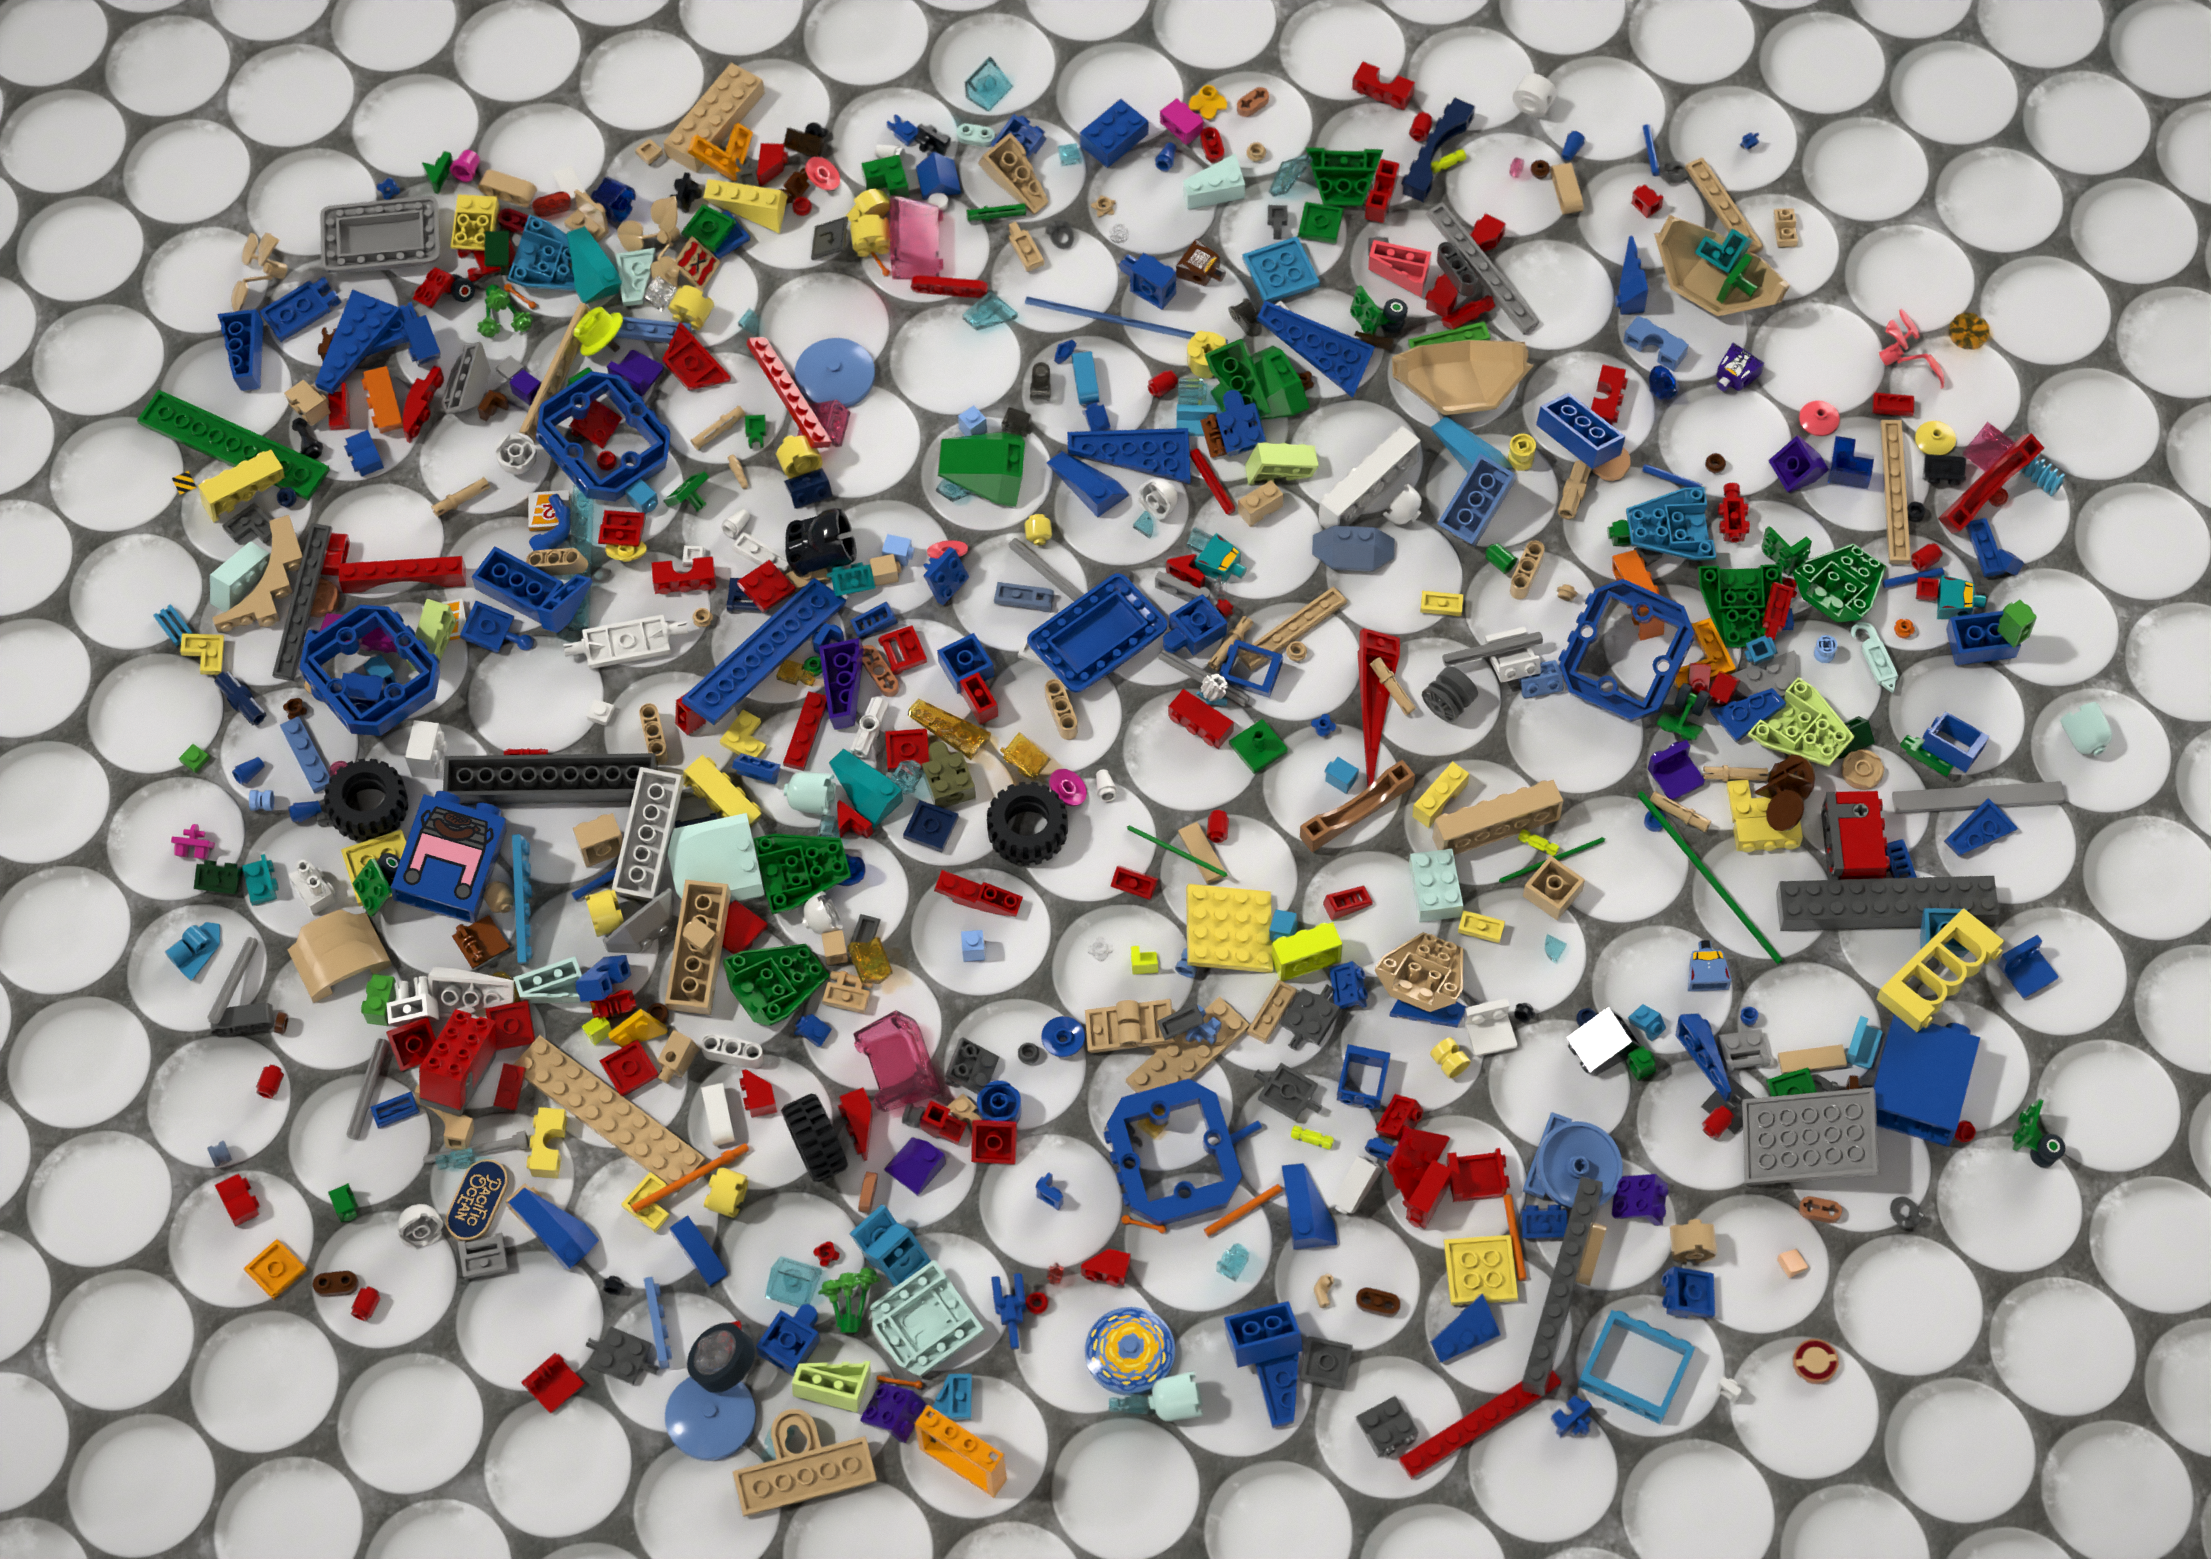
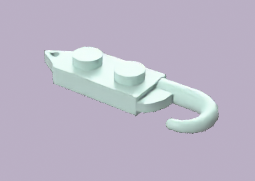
[1851,622,1898,693]

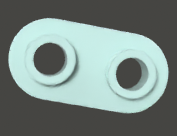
[957,124,995,147]

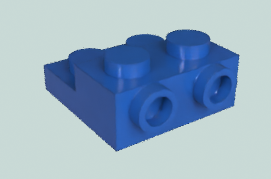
[991,114,1047,159]
[1662,1267,1715,1318]

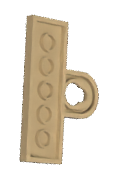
[1126,996,1250,1112]
[732,1409,877,1517]

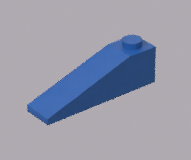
[1615,236,1648,315]
[1047,451,1129,518]
[1675,1013,1731,1102]
[1282,1163,1337,1250]
[507,1188,599,1270]

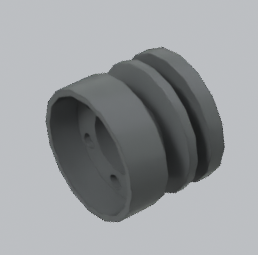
[1422,666,1478,722]

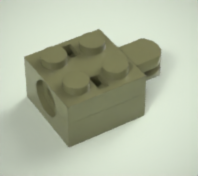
[922,741,976,808]

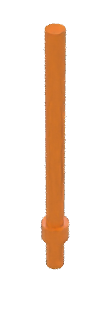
[630,1143,749,1213]

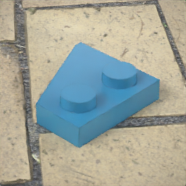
[932,1374,972,1420]

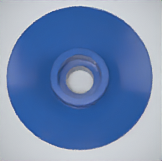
[1041,1016,1085,1057]

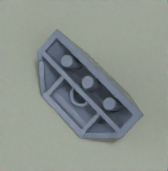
[1312,525,1395,571]

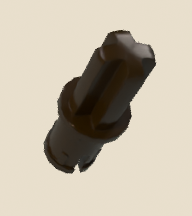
[1354,331,1394,350]

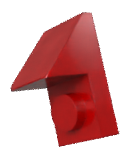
[1166,554,1205,589]
[837,800,873,839]

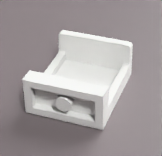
[1485,627,1541,683]

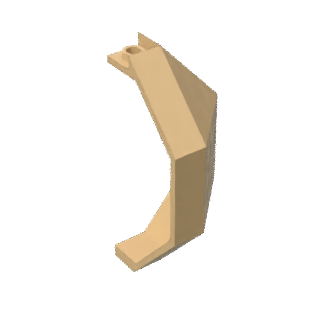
[1654,215,1790,316]
[1392,340,1534,415]

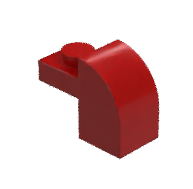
[919,1100,967,1145]

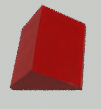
[386,1017,436,1071]
[971,1120,1018,1164]

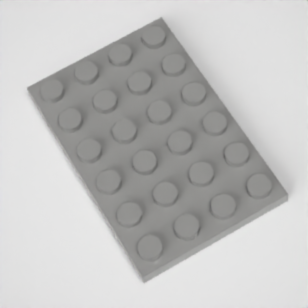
[1742,1087,1879,1186]

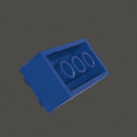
[1536,393,1626,469]
[472,546,564,624]

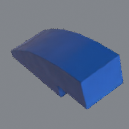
[669,1215,728,1287]

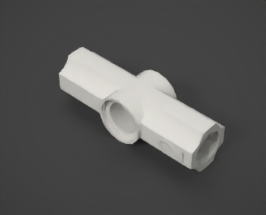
[850,696,889,759]

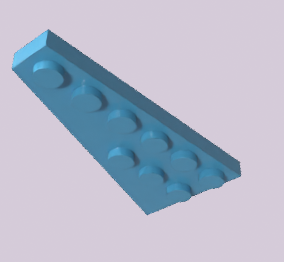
[512,834,532,965]

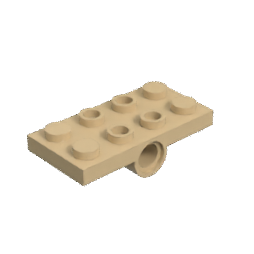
[1085,999,1175,1054]

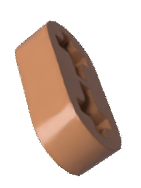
[1237,87,1269,117]
[858,1172,878,1213]
[1799,1196,1842,1223]

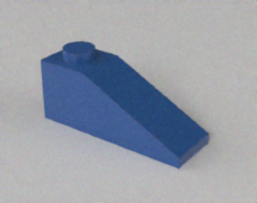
[536,574,593,633]

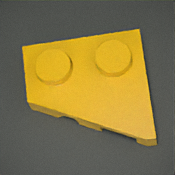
[608,1009,668,1047]

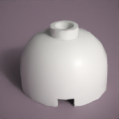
[496,433,537,474]
[1137,478,1178,520]
[1383,484,1421,525]
[802,891,842,935]
[397,1204,443,1248]

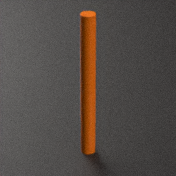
[1204,1184,1282,1237]
[1503,1194,1527,1281]

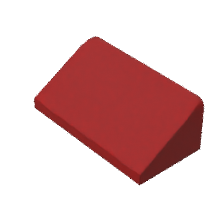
[1111,865,1159,900]

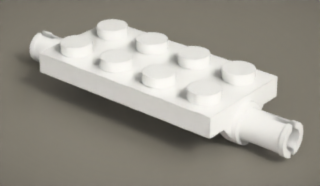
[563,614,688,669]

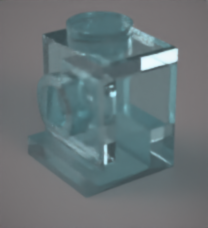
[890,760,924,794]
[1216,1243,1249,1282]

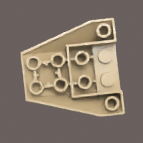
[1375,932,1463,1012]

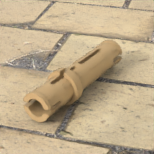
[690,405,746,450]
[431,477,490,518]
[1208,616,1254,671]
[1370,657,1416,716]
[1703,765,1768,782]
[1650,791,1711,833]

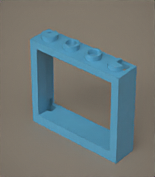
[1577,1310,1695,1425]

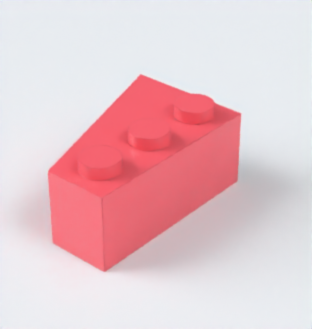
[1368,240,1432,298]

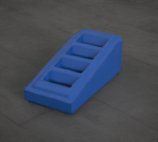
[850,601,898,638]
[1885,839,1917,878]

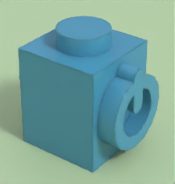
[1744,635,1778,665]

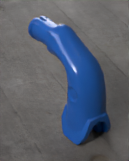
[529,494,571,551]

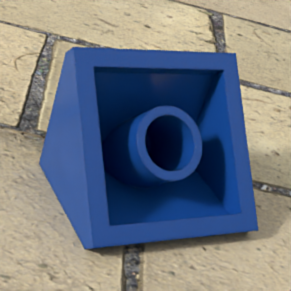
[916,152,961,200]

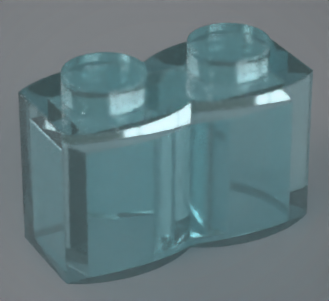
[1178,378,1207,405]

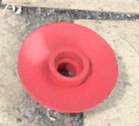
[805,157,840,191]
[1799,401,1840,436]
[927,540,968,559]

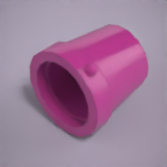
[449,150,480,182]

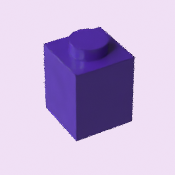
[509,369,541,406]

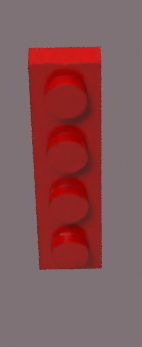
[783,691,827,771]

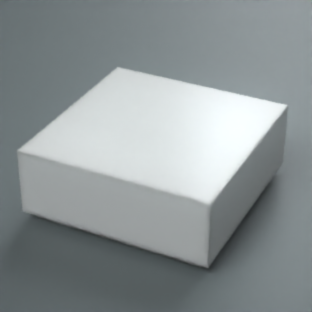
[682,546,705,567]

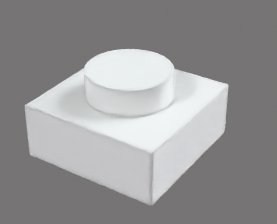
[587,699,615,726]
[1716,1376,1742,1403]

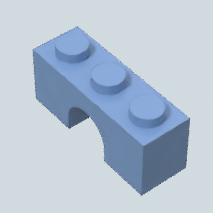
[1623,315,1689,372]

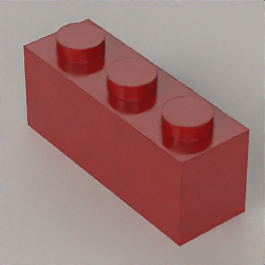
[1168,689,1234,749]

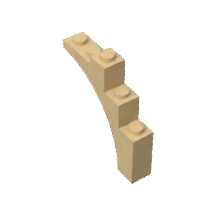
[212,515,303,632]

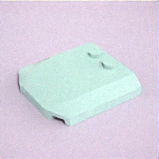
[667,813,765,904]
[870,1259,985,1378]

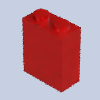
[1406,1160,1453,1229]

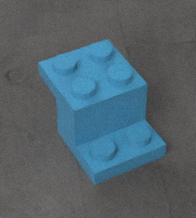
[849,1204,931,1288]

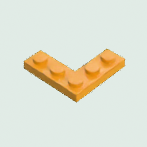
[687,123,753,182]
[1674,618,1736,692]

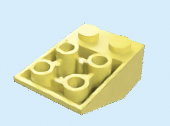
[451,194,500,250]

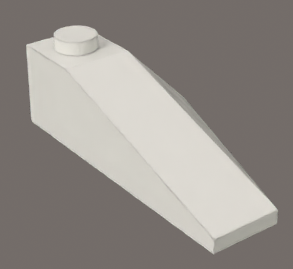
[428,967,514,1018]

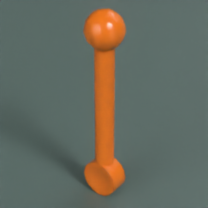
[870,252,890,276]
[504,284,536,309]
[1121,1215,1167,1233]
[876,1375,923,1389]

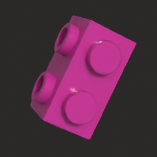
[1160,98,1203,146]

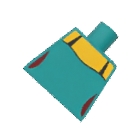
[1195,533,1247,582]
[1937,575,1986,619]

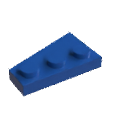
[1710,688,1786,742]
[1944,798,2018,856]
[1389,999,1467,1028]
[1430,1293,1501,1363]
[1255,1352,1299,1428]

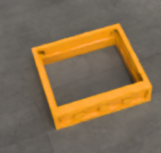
[915,1405,1007,1498]

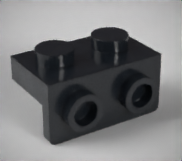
[1922,454,1966,485]

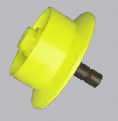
[574,307,623,356]

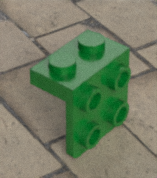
[1761,526,1812,576]

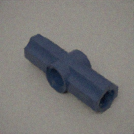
[214,671,267,726]

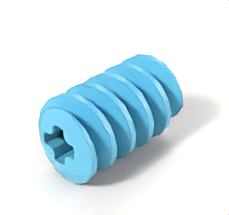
[2019,454,2065,497]

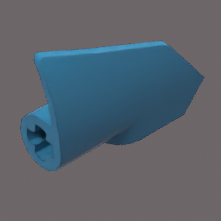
[165,922,220,981]

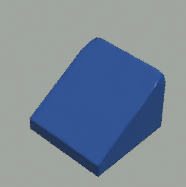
[1998,549,2024,575]

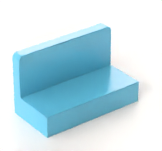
[1176,404,1217,436]
[1846,1016,1882,1070]

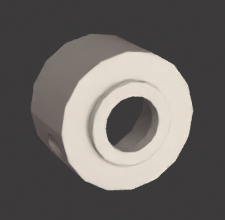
[1512,73,1557,117]

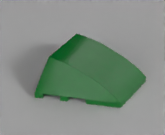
[1305,147,1384,206]

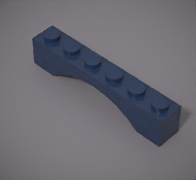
[1401,97,1475,203]

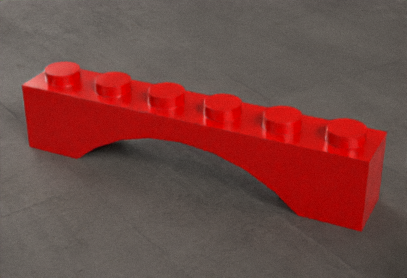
[1425,213,1506,317]
[1938,433,2045,533]
[339,556,466,593]

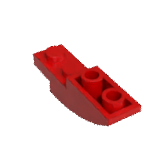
[403,365,444,443]
[934,870,1023,917]

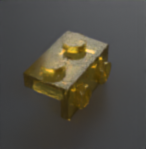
[1000,732,1051,778]
[847,937,893,984]

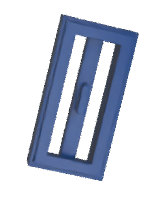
[370,1091,420,1129]

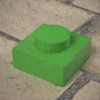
[179,744,210,773]

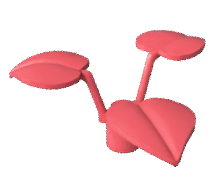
[1879,309,1944,389]

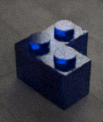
[1827,436,1874,489]

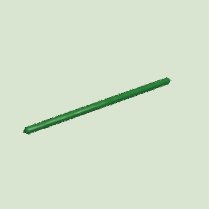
[1127,825,1228,877]
[1499,837,1606,883]

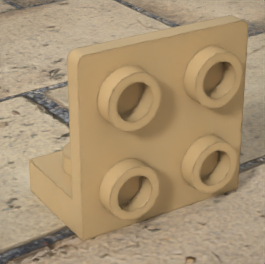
[564,189,609,243]

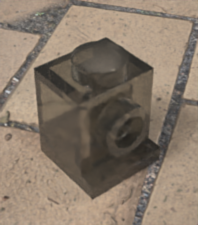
[1001,407,1034,438]

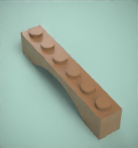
[1300,760,1415,852]

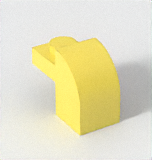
[846,189,894,224]

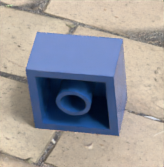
[937,633,994,694]

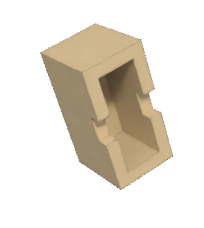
[284,380,331,426]
[1238,480,1283,527]

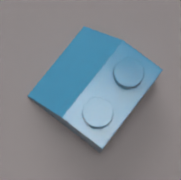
[1920,908,1969,957]

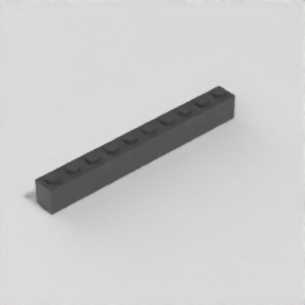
[1522,1176,1603,1397]

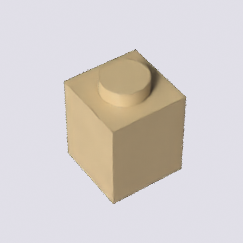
[869,554,901,586]
[682,918,718,955]
[821,930,848,966]

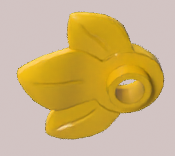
[1189,85,1227,120]

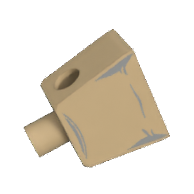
[657,1030,700,1084]

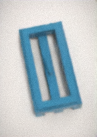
[153,604,193,647]

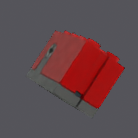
[1821,791,1890,880]
[419,1009,496,1117]

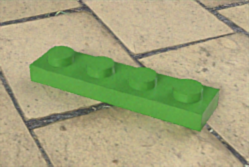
[1408,322,1490,349]

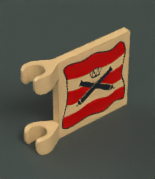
[664,236,721,291]

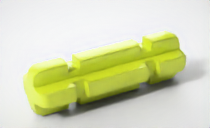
[1431,149,1466,173]
[1518,829,1559,857]
[1291,1125,1334,1149]

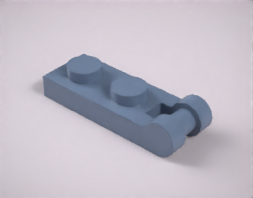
[994,582,1054,612]

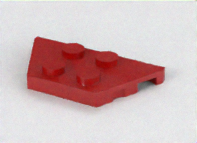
[662,322,731,391]
[1386,1128,1450,1207]

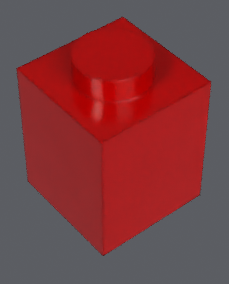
[1709,671,1741,705]

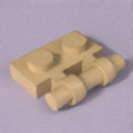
[822,970,874,1014]

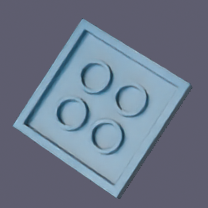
[1242,236,1320,303]

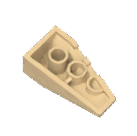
[978,133,1049,215]

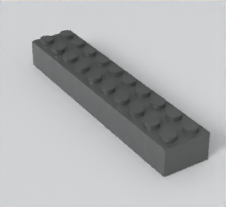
[443,753,658,804]
[1776,876,1999,931]

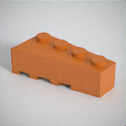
[1612,550,1664,641]

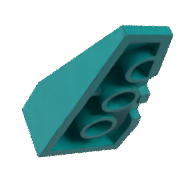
[567,226,622,304]
[829,749,903,829]

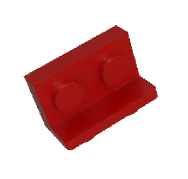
[1375,1094,1424,1143]

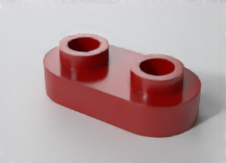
[1200,127,1224,163]

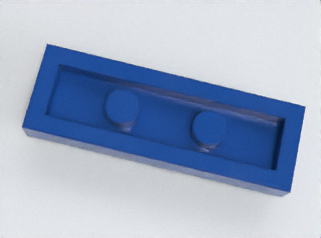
[1965,518,2005,578]

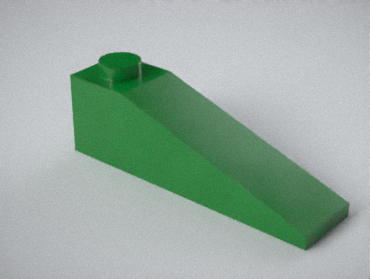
[1204,339,1272,418]

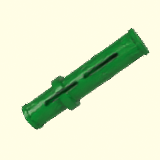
[966,203,1026,222]

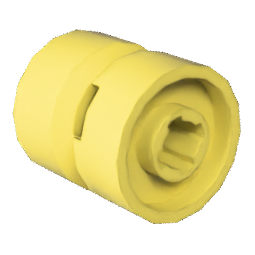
[1508,434,1536,471]
[1430,1037,1471,1079]

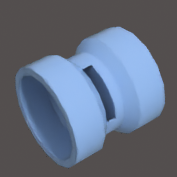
[1814,635,1837,663]
[249,790,274,811]

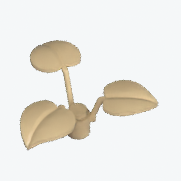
[617,196,680,290]
[231,233,287,312]

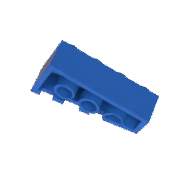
[217,309,263,391]

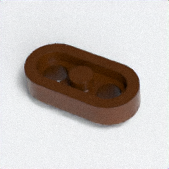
[312,1271,359,1297]
[1356,1287,1400,1317]

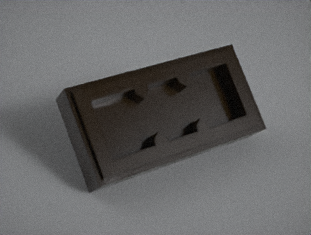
[783,127,825,157]

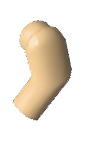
[1314,1274,1334,1308]

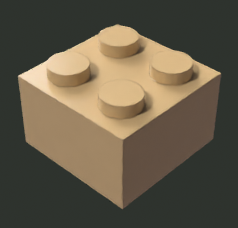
[573,813,623,868]
[1523,855,1585,920]

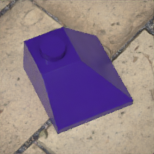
[1768,435,1829,493]
[884,1137,946,1196]

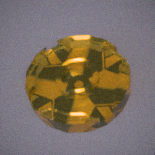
[1949,313,1989,350]

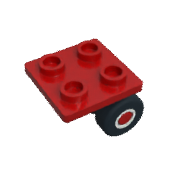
[412,267,475,308]

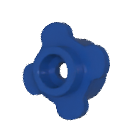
[1739,132,1760,150]
[377,178,400,200]
[1311,714,1336,737]

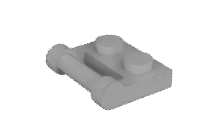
[1718,1029,1770,1072]
[458,1233,508,1280]

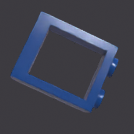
[1220,639,1284,698]
[1922,711,1990,773]
[1337,1044,1391,1109]

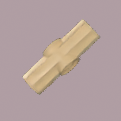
[1558,460,1591,520]

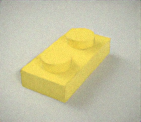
[1420,591,1463,616]
[1458,910,1505,943]

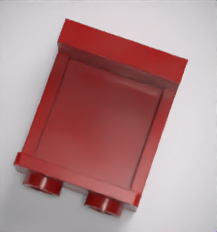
[1446,1148,1510,1202]

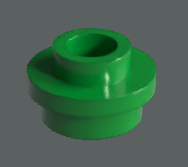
[804,656,822,677]

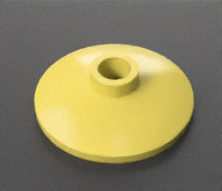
[1915,421,1956,455]
[605,541,646,562]

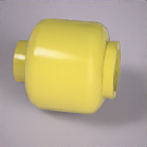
[1024,514,1052,546]

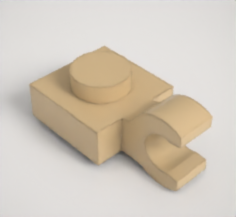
[947,1093,982,1126]

